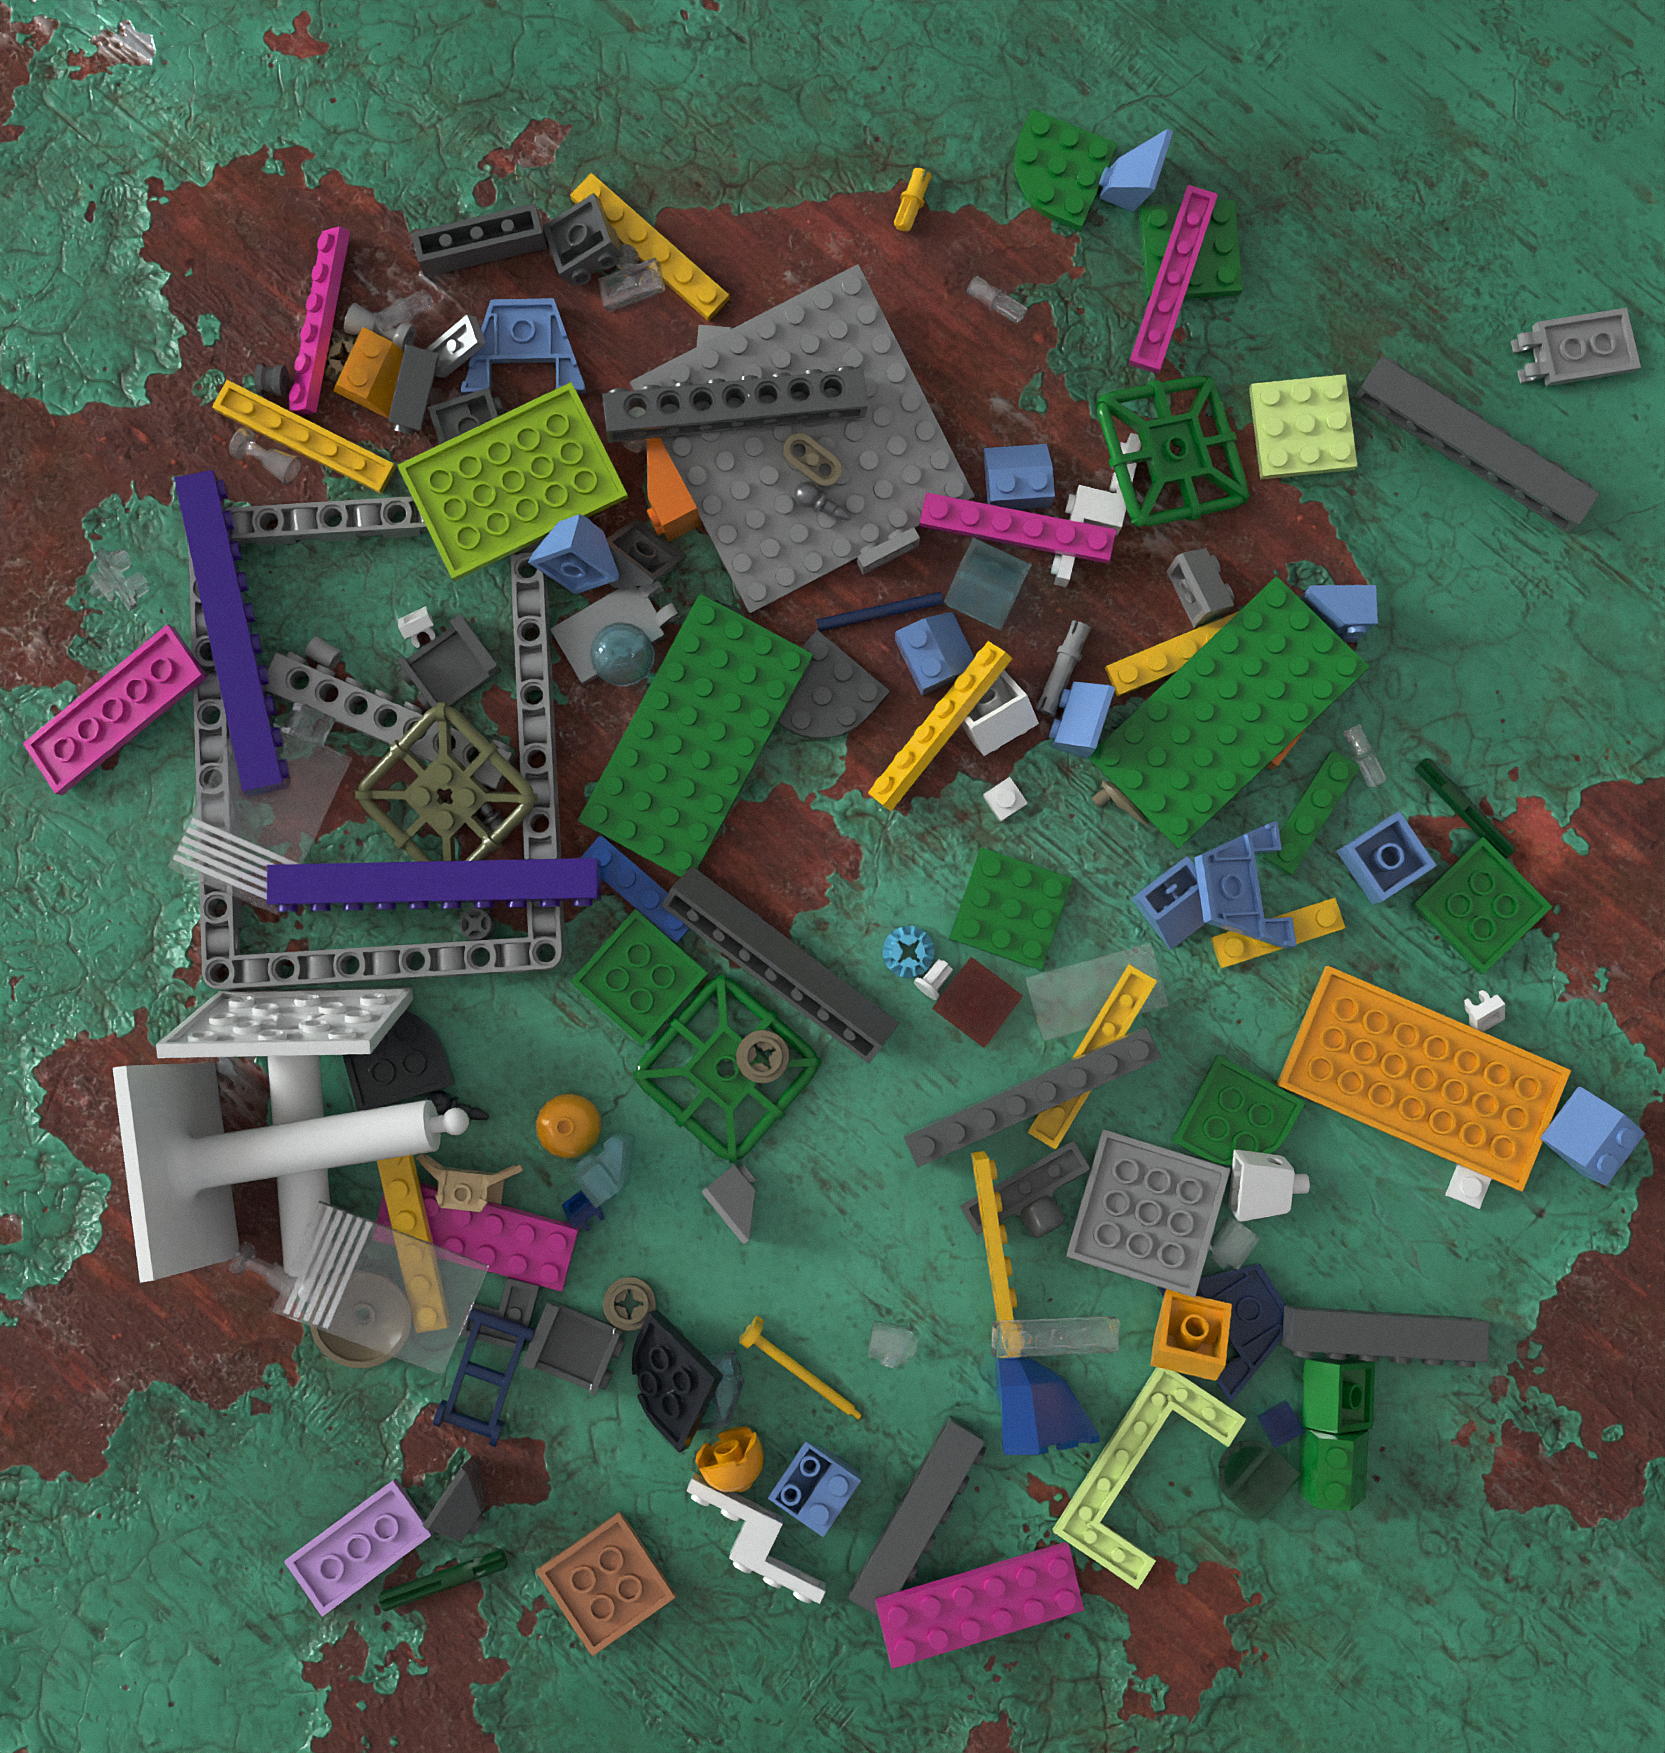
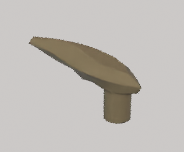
[1091,781,1149,825]

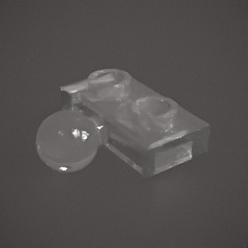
[598,244,666,312]

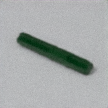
[1415,758,1516,859]
[378,1550,508,1611]

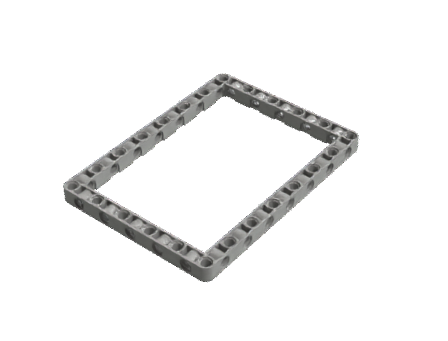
[188,496,566,990]

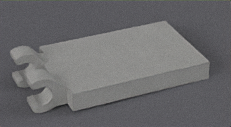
[1510,307,1641,387]
[550,580,680,685]

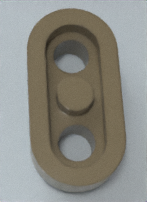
[783,433,842,487]

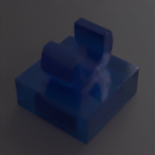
[562,1185,605,1231]
[1256,1400,1304,1448]

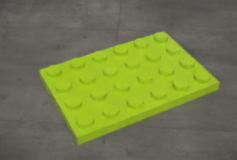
[397,382,629,582]

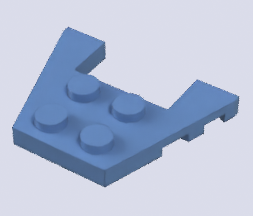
[461,298,586,395]
[1194,821,1297,949]

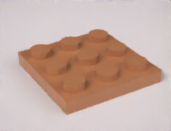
[536,1510,676,1656]

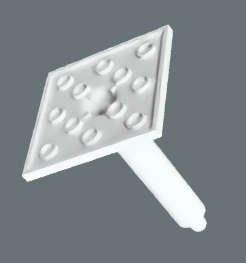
[156,987,413,1302]
[113,1063,469,1283]

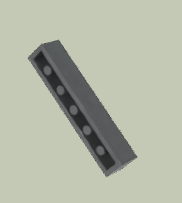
[1282,1306,1489,1367]
[848,1416,987,1617]

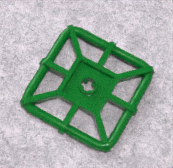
[1096,375,1250,527]
[633,974,821,1163]

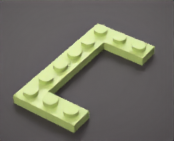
[1052,1367,1246,1590]

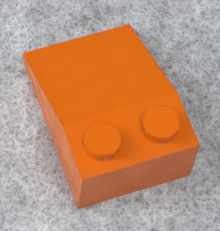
[646,438,702,542]

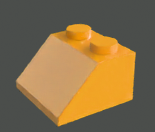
[333,326,404,419]
[1150,1289,1232,1381]

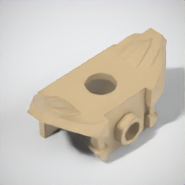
[416,1153,524,1212]

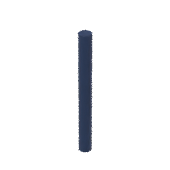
[816,591,943,632]

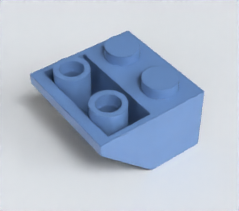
[1130,856,1205,950]
[768,1441,861,1537]

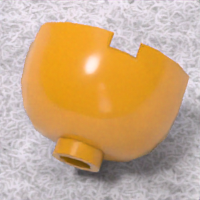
[536,1093,602,1159]
[695,1426,764,1492]

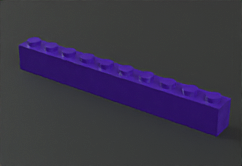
[174,470,291,796]
[267,858,601,913]

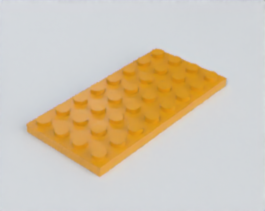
[1276,966,1571,1192]

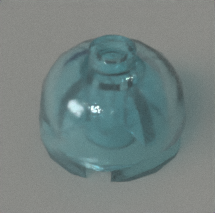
[590,622,655,687]

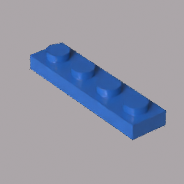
[581,835,691,944]

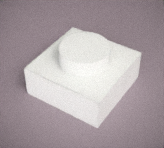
[982,777,1028,822]
[1445,1165,1491,1209]

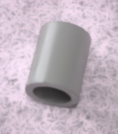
[305,636,343,670]

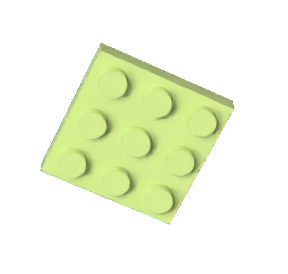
[1249,374,1357,480]

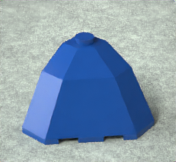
[996,1350,1100,1455]

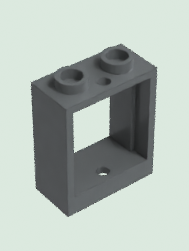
[388,344,439,435]

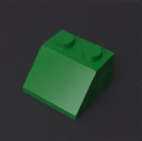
[1301,1357,1375,1434]

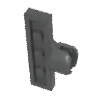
[960,1140,1091,1238]

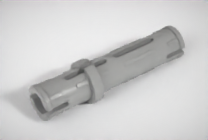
[1035,620,1091,717]

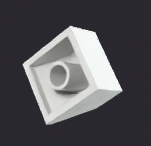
[961,670,1039,756]

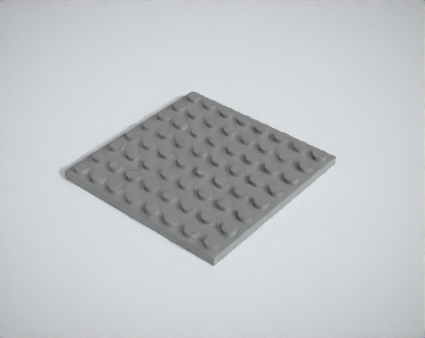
[630,264,975,614]

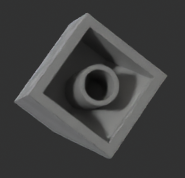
[1166,548,1235,628]

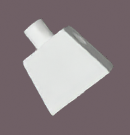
[1228,1150,1310,1222]

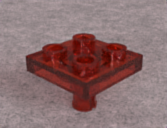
[932,957,1023,1048]

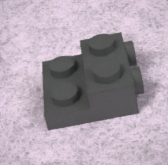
[543,193,624,286]
[428,387,505,444]

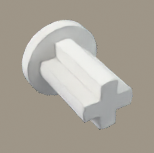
[914,959,954,1000]

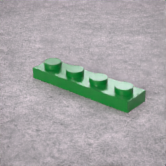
[1262,750,1360,876]

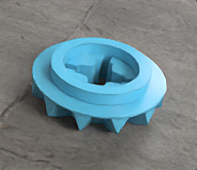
[883,926,934,978]

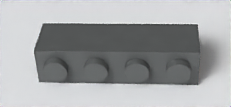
[411,203,547,277]

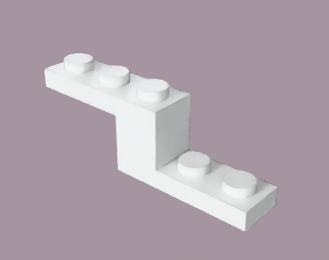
[1051,433,1141,587]
[686,1472,826,1604]

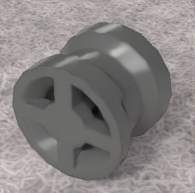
[254,363,289,397]
[459,908,496,941]

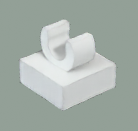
[397,606,435,648]
[1464,990,1505,1032]

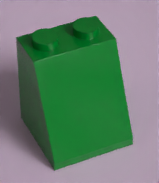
[1298,1424,1369,1511]

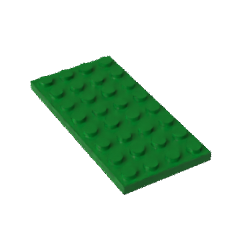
[1088,576,1370,850]
[577,594,814,877]

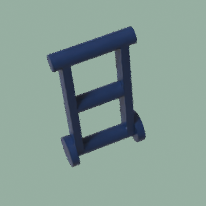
[433,1307,536,1447]

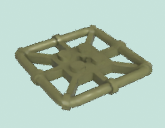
[355,702,538,862]

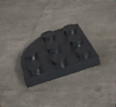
[342,1011,455,1111]
[632,1309,723,1453]

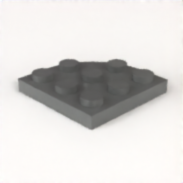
[778,630,890,739]

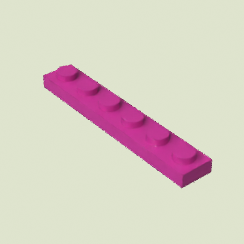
[1128,185,1218,374]
[288,226,350,416]
[919,492,1116,564]

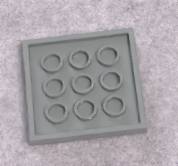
[1065,1129,1231,1298]

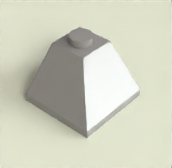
[701,1163,756,1245]

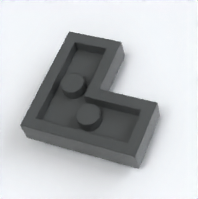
[458,1277,540,1351]

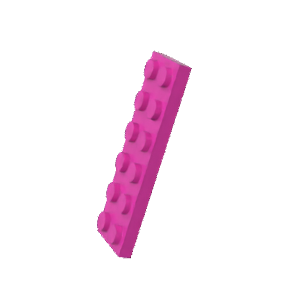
[23,624,208,795]
[373,1182,580,1292]
[875,1542,1084,1669]

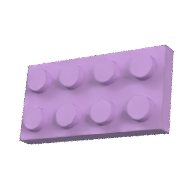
[284,1478,434,1617]

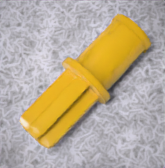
[894,168,932,232]

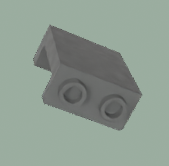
[398,614,502,711]
[521,1299,626,1396]

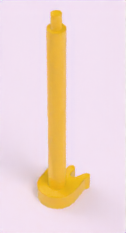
[739,1315,861,1419]

